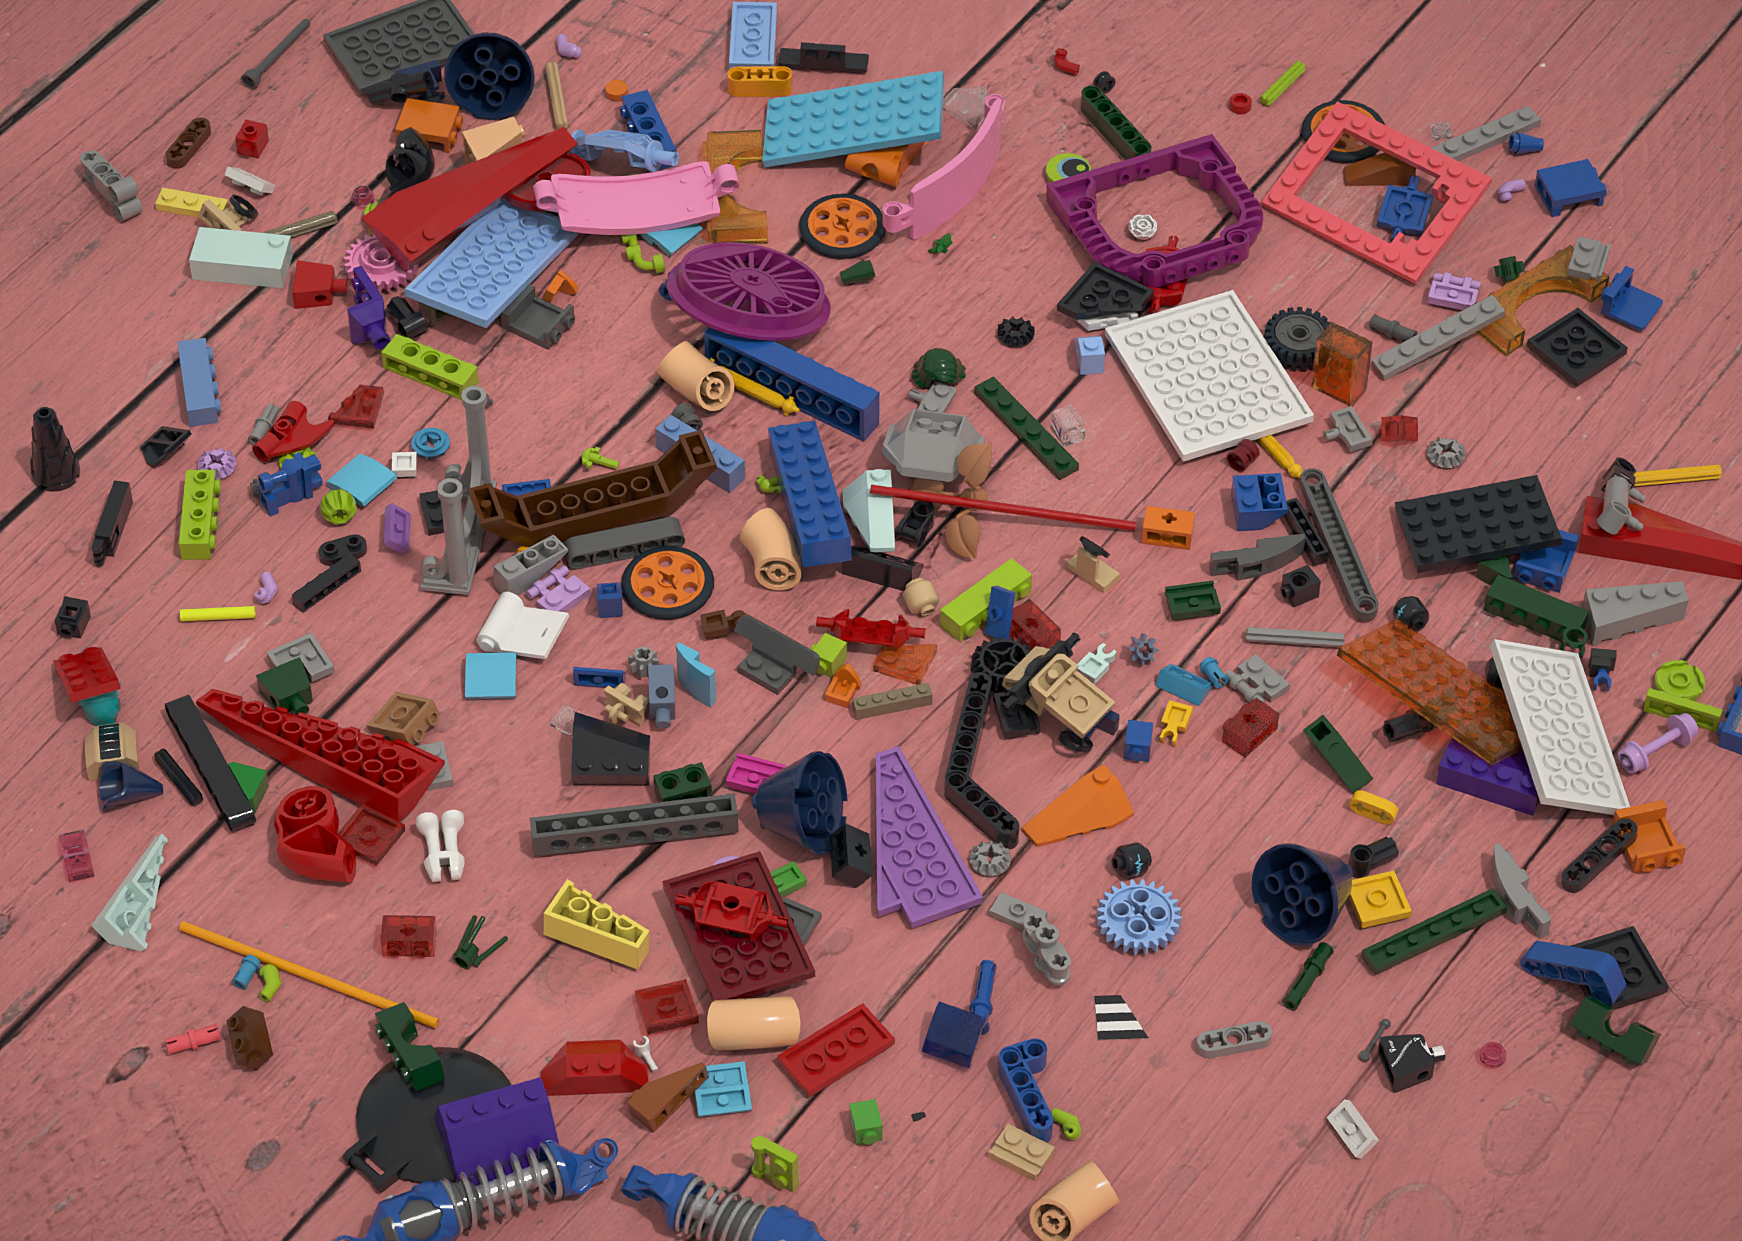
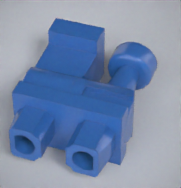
[258,452,323,517]

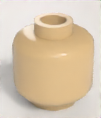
[903,578,939,616]

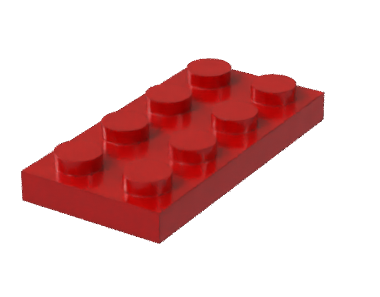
[53,647,121,703]
[777,1003,895,1097]

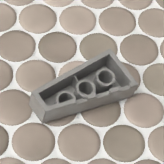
[1582,581,1688,646]

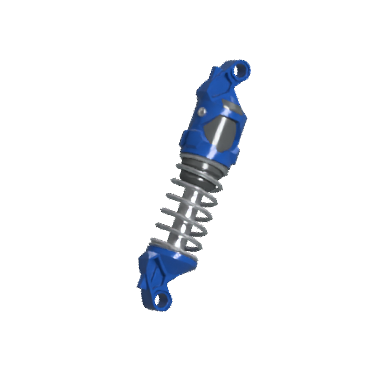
[332,1138,619,1241]

